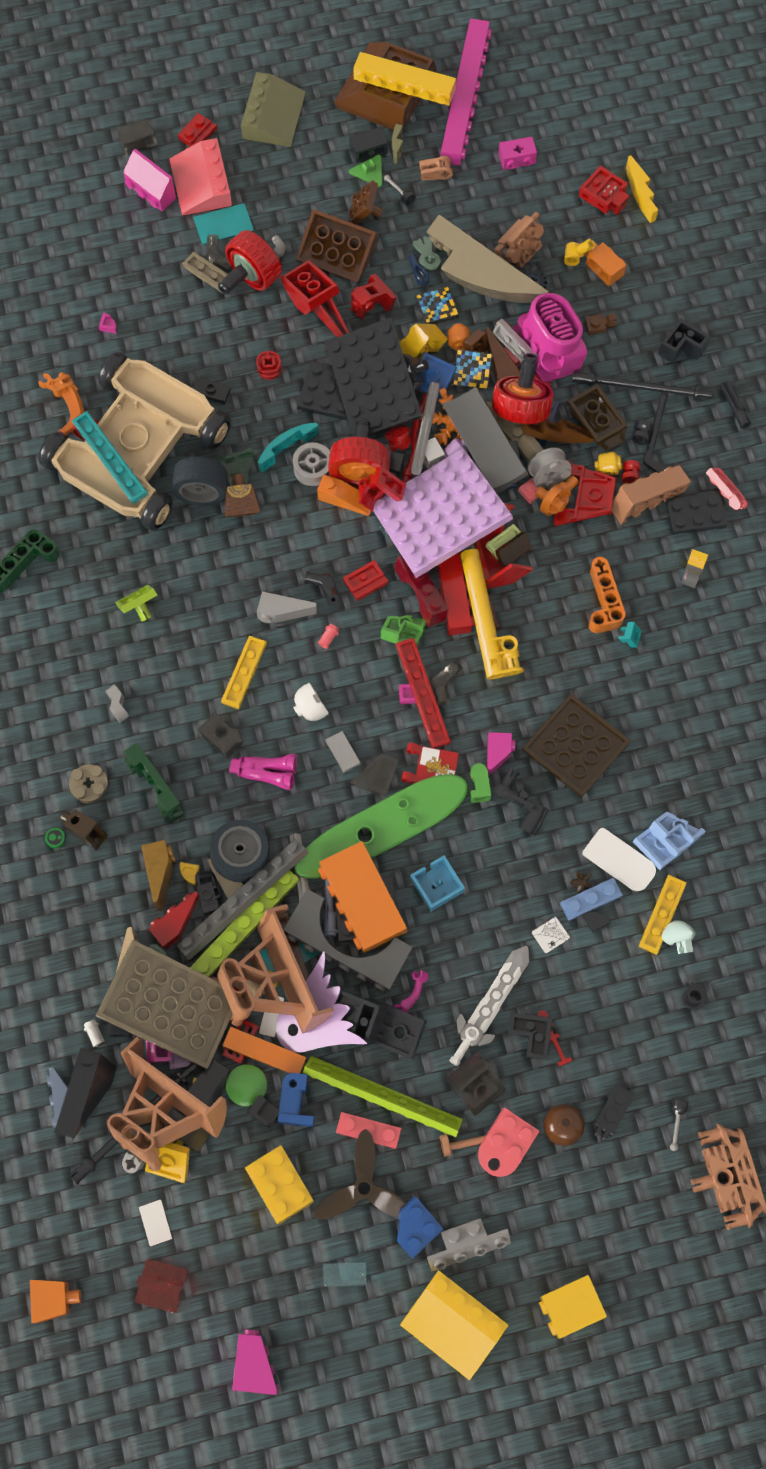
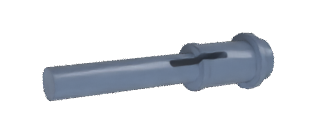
[322,879,338,938]

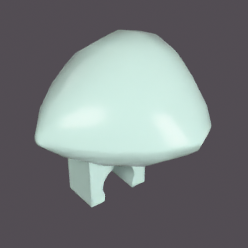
[662,920,695,954]

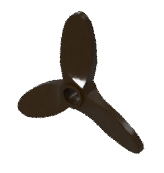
[314,1129,407,1220]

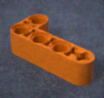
[589,557,625,633]

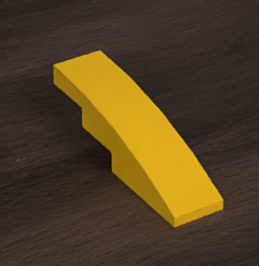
[626,156,658,223]

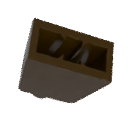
[60,809,108,851]

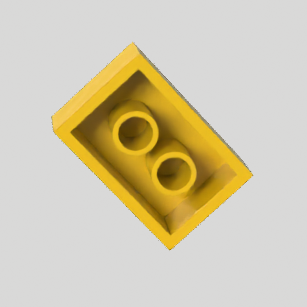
[245,1145,314,1225]

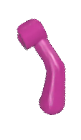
[394,970,428,1011]

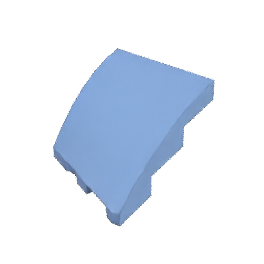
[633,812,706,871]

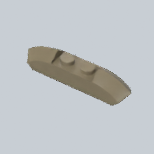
[486,402,543,463]

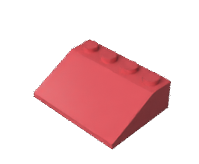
[170,138,232,216]

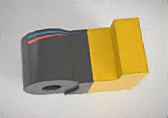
[681,549,708,589]

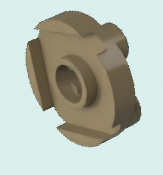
[69,764,109,803]

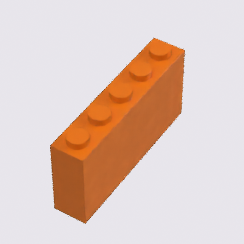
[318,841,407,953]

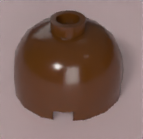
[543,1104,585,1147]

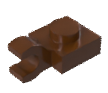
[585,313,617,335]

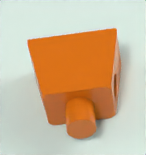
[30,1280,81,1323]

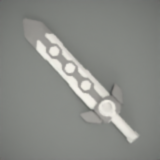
[449,946,529,1066]

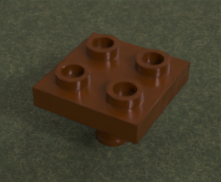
[348,180,383,225]

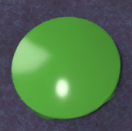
[226,1065,267,1107]

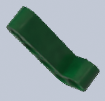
[0,529,59,592]

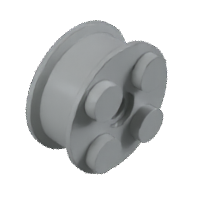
[293,443,331,486]
[528,448,572,490]

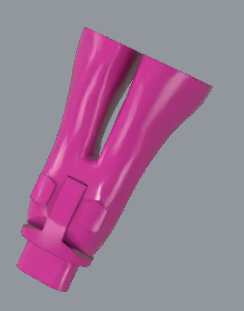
[229,754,297,791]

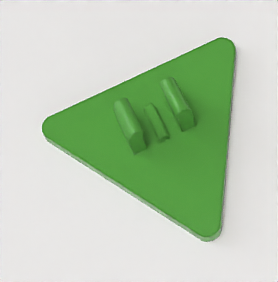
[349,155,382,187]

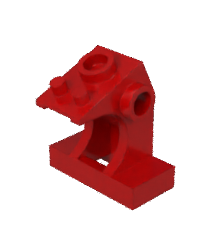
[350,274,397,320]
[358,466,406,511]

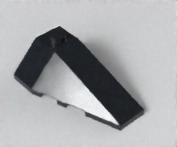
[162,1059,230,1152]

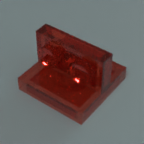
[134,1259,188,1313]

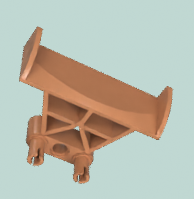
[217,904,334,1034]
[107,1037,227,1171]

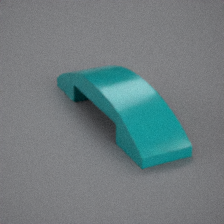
[258,423,319,473]

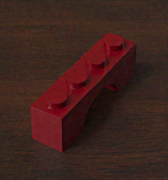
[394,555,449,627]

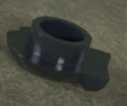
[682,982,708,1010]

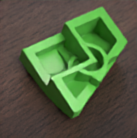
[381,615,427,646]

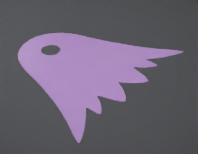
[276,952,367,1052]

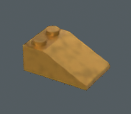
[141,840,176,911]

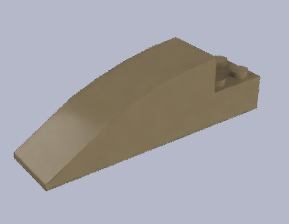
[427,215,549,303]

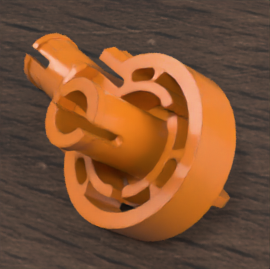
[535,476,578,516]

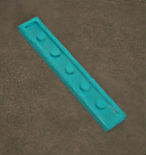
[72,411,148,505]

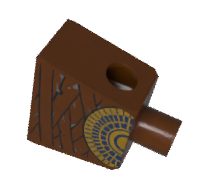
[225,474,261,518]

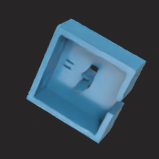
[410,855,465,912]

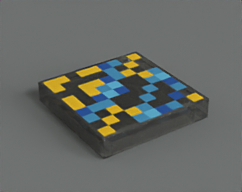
[415,286,459,324]
[453,349,493,390]

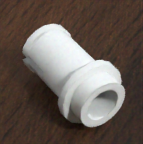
[84,1020,105,1047]

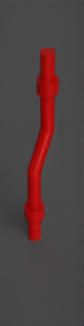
[402,394,428,483]

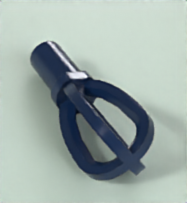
[408,254,429,286]

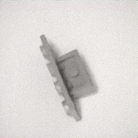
[427,1218,511,1272]

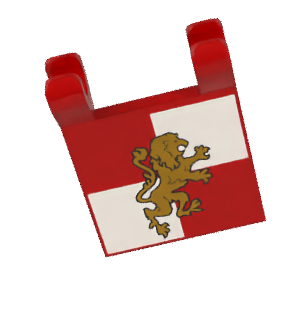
[401,743,459,783]

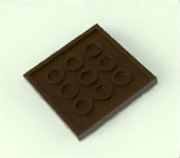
[522,694,631,798]

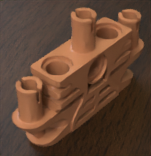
[691,1124,766,1230]

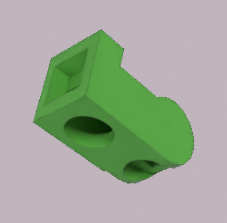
[470,763,491,803]

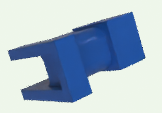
[278,1073,315,1127]

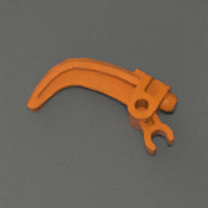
[38,372,84,435]

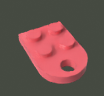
[478,1108,539,1177]

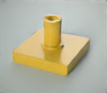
[145,1139,190,1183]

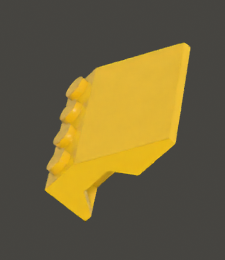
[400,1270,508,1380]

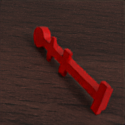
[537,1010,572,1067]

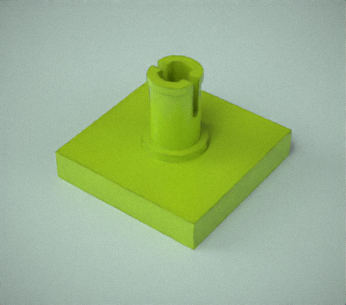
[115,585,157,621]

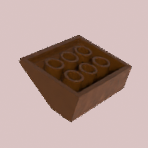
[296,209,380,283]

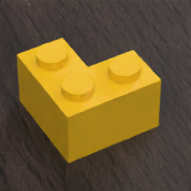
[400,323,448,361]

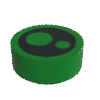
[45,828,66,849]

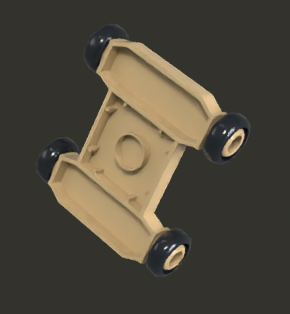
[39,352,231,531]

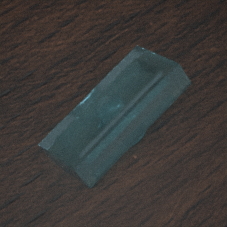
[323,1263,367,1287]

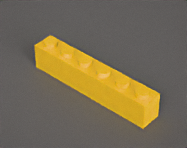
[353,52,456,105]

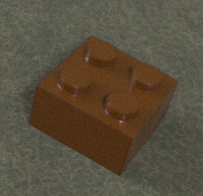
[464,329,488,363]

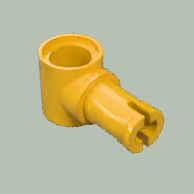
[564,238,595,266]

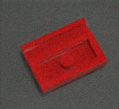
[177,113,218,147]
[343,560,388,601]

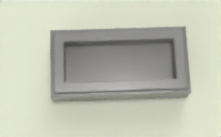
[325,731,360,773]

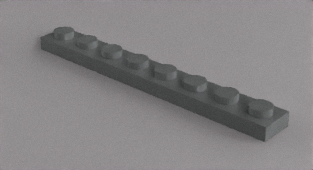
[177,839,309,960]

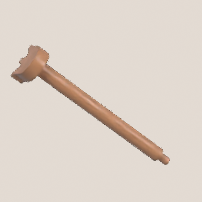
[439,1134,486,1157]

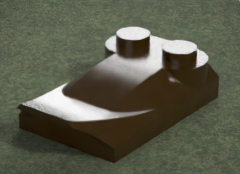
[567,384,628,452]

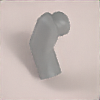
[272,235,286,259]

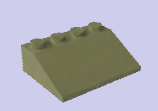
[241,72,306,147]

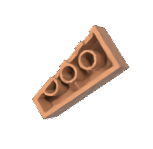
[612,465,691,525]

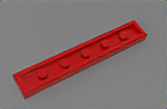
[395,638,451,748]

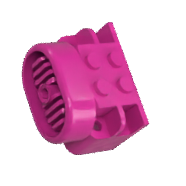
[511,293,587,383]

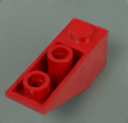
[148,891,200,951]

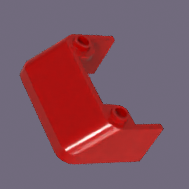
[474,503,533,589]

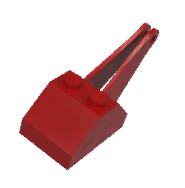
[280,260,349,337]

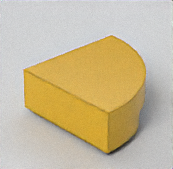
[180,862,200,886]

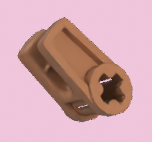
[419,156,453,181]

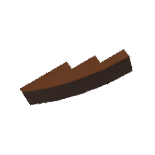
[520,418,594,443]

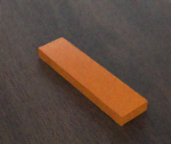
[222,1027,306,1074]

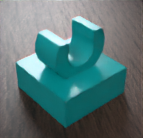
[618,622,642,647]

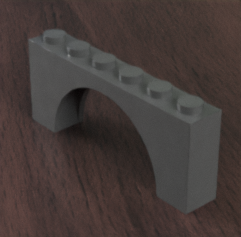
[283,889,412,992]

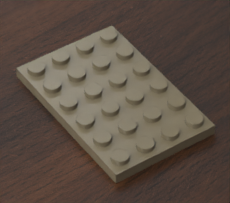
[96,940,233,1069]

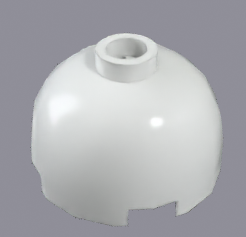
[293,683,329,721]

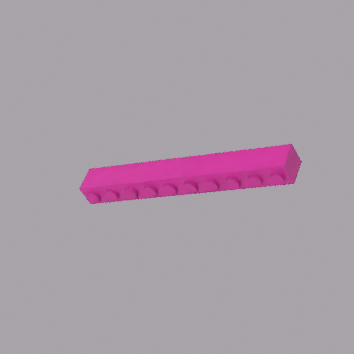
[441,18,492,166]

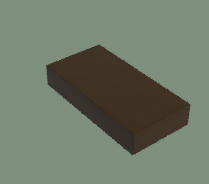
[495,532,532,567]

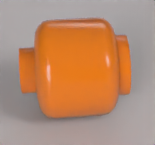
[447,323,470,351]

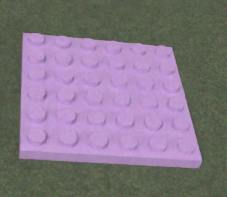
[373,448,513,578]

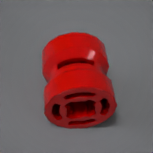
[622,460,641,484]

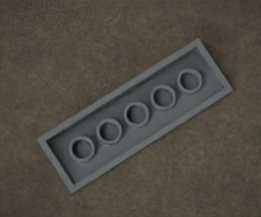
[442,387,528,495]

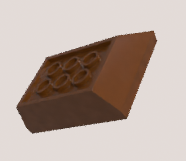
[334,42,437,131]

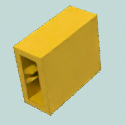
[539,1275,607,1339]

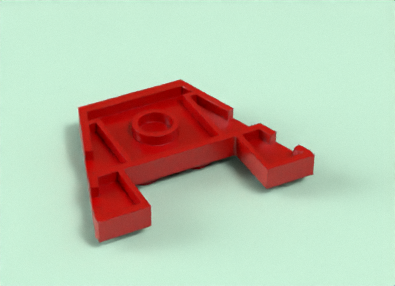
[554,460,616,526]

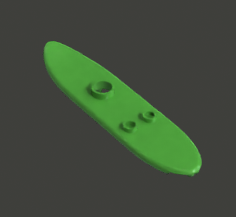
[295,774,468,879]

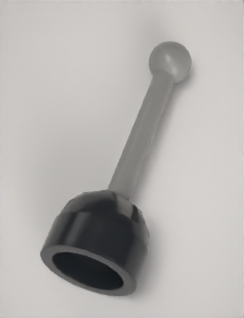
[384,175,416,206]
[670,1099,689,1151]

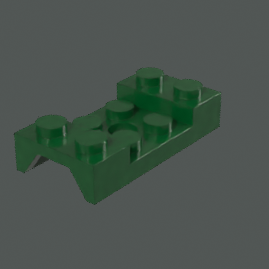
[124,743,184,823]

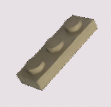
[182,252,228,293]

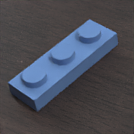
[560,878,623,921]

